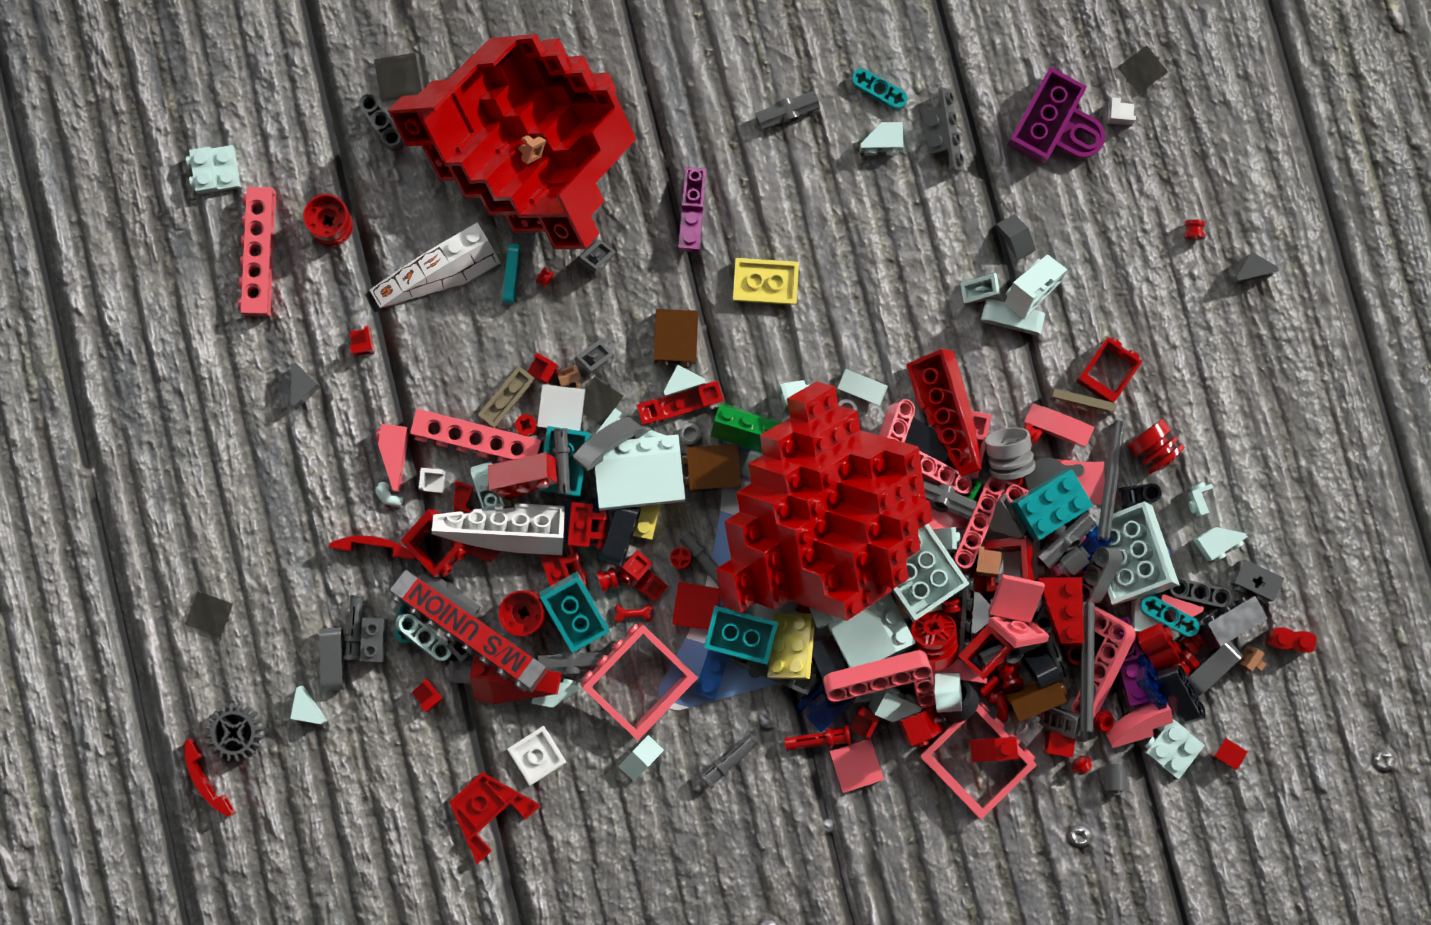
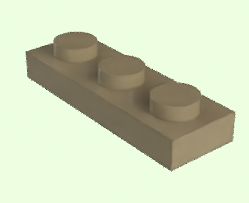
[478,366,535,428]
[1049,388,1117,416]

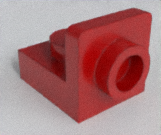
[617,550,653,588]

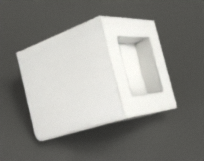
[1107,97,1136,126]
[419,468,445,493]

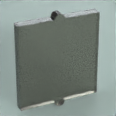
[1117,45,1168,94]
[582,377,624,426]
[185,591,233,637]

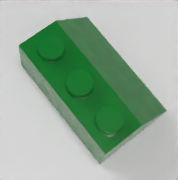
[710,402,782,452]

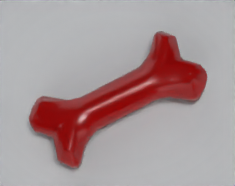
[613,604,654,623]

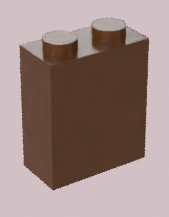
[653,309,698,367]
[683,444,741,492]
[1003,680,1067,722]

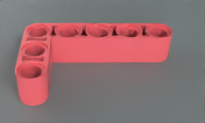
[879,399,972,495]
[952,477,1029,574]
[1071,605,1136,719]
[823,650,936,708]

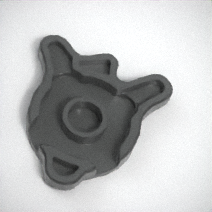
[1024,458,1085,491]

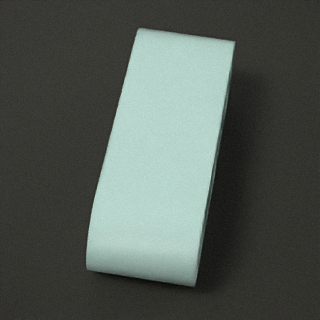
[981,299,1045,335]
[395,614,451,661]

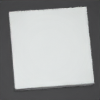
[537,384,585,431]
[507,726,567,786]

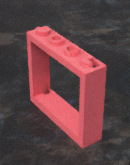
[580,622,698,740]
[918,702,1037,819]

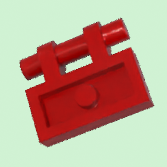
[568,502,610,549]
[540,546,589,587]

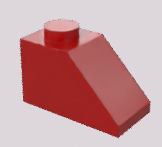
[970,736,1019,762]

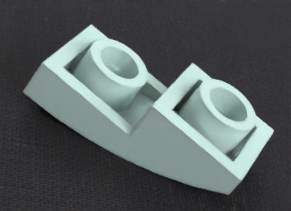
[838,369,888,406]

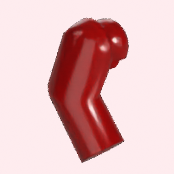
[989,691,1009,722]

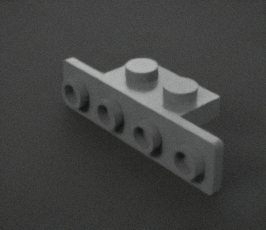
[922,87,964,172]
[942,571,975,654]

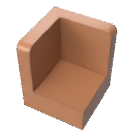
[976,546,1002,578]

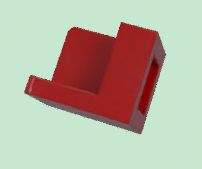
[350,325,375,357]
[527,352,559,384]
[412,678,444,712]
[849,706,880,739]
[1044,731,1076,758]
[1210,738,1248,770]

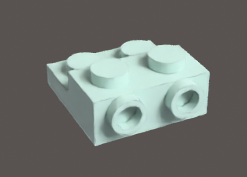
[186,145,241,195]
[1143,719,1205,779]

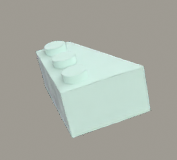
[1004,254,1067,320]

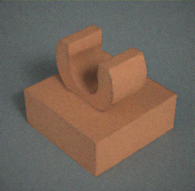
[518,136,546,164]
[557,365,582,388]
[1237,645,1266,671]

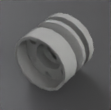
[985,427,1035,480]

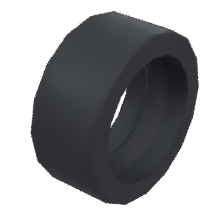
[940,680,979,723]

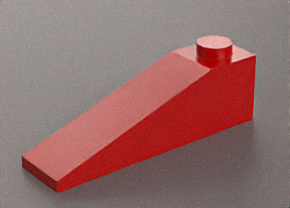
[470,656,562,704]

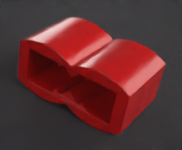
[1137,623,1182,670]
[1265,627,1317,653]

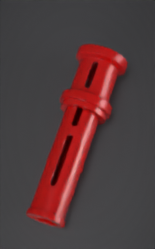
[784,725,851,752]

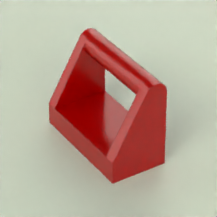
[958,625,1014,680]

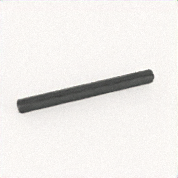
[1097,420,1126,541]
[1080,602,1094,733]

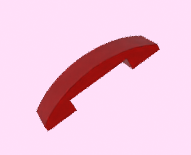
[636,380,724,425]
[329,536,417,561]
[185,738,236,817]

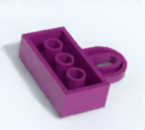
[1007,67,1105,165]

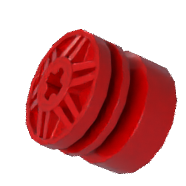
[303,194,353,247]
[1127,419,1185,475]
[498,590,548,636]
[911,612,959,670]

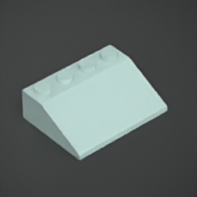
[595,435,685,511]
[1088,501,1179,605]
[891,524,969,622]
[828,593,916,668]

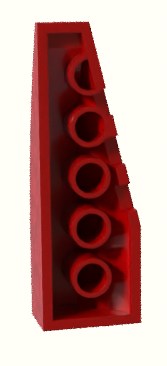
[906,348,981,477]

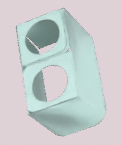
[935,673,962,713]

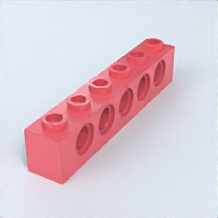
[238,187,276,317]
[410,409,543,462]

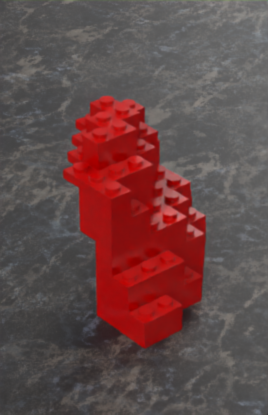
[387,34,636,249]
[716,381,932,621]

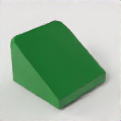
[962,480,983,501]

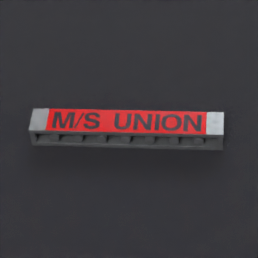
[390,570,547,693]

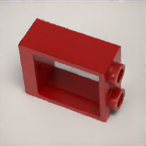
[1076,337,1143,403]
[400,510,471,577]
[984,536,1034,596]

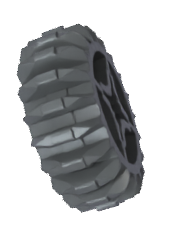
[205,703,265,762]

